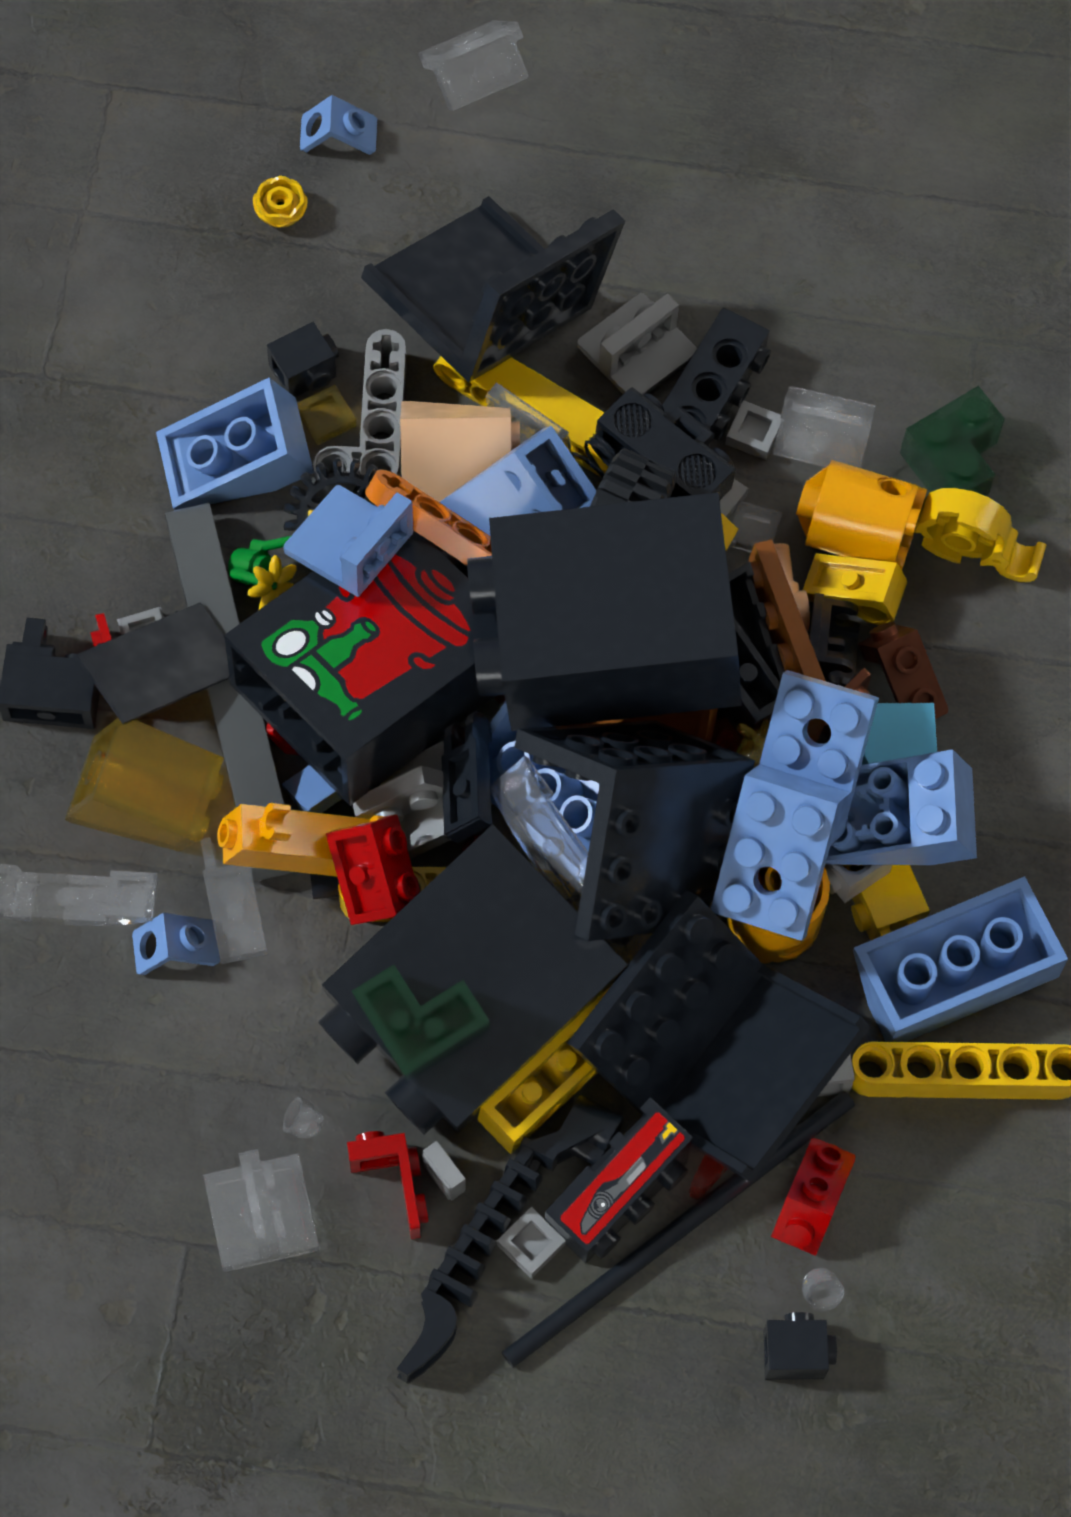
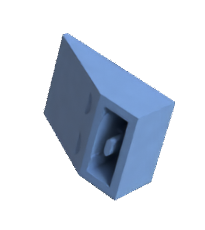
[440,426,596,535]
[826,749,977,865]

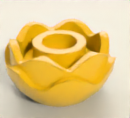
[253,176,308,228]

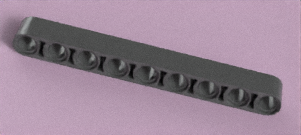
[165,503,296,882]

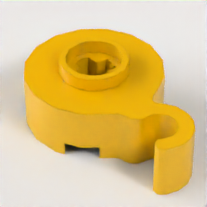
[915,488,1046,582]

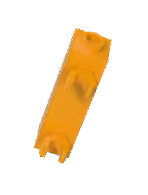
[217,803,385,877]

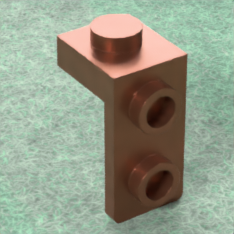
[858,622,949,719]

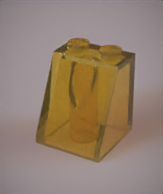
[65,718,224,852]

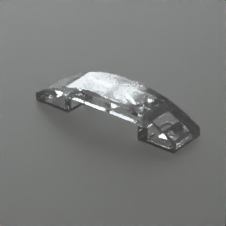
[490,756,588,912]
[0,864,159,926]

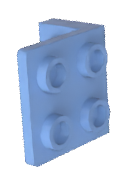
[284,485,413,597]

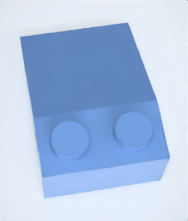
[156,378,314,510]

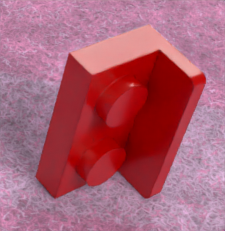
[325,814,420,925]

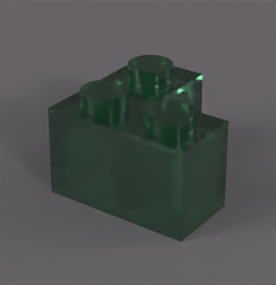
[900,385,1005,497]
[352,965,490,1081]

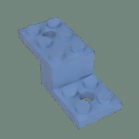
[711,670,879,941]

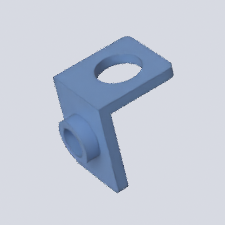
[300,95,377,155]
[132,913,220,975]

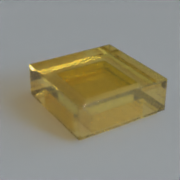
[297,385,357,445]

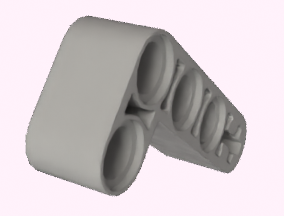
[313,329,406,504]

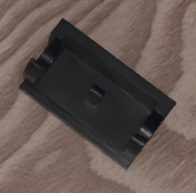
[808,593,860,687]

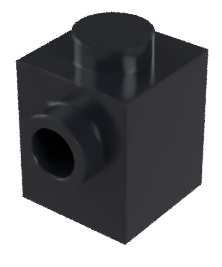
[267,321,339,397]
[763,1312,837,1380]

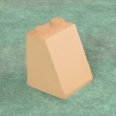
[400,401,520,502]

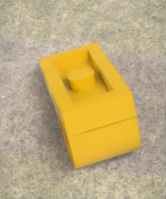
[803,553,907,625]

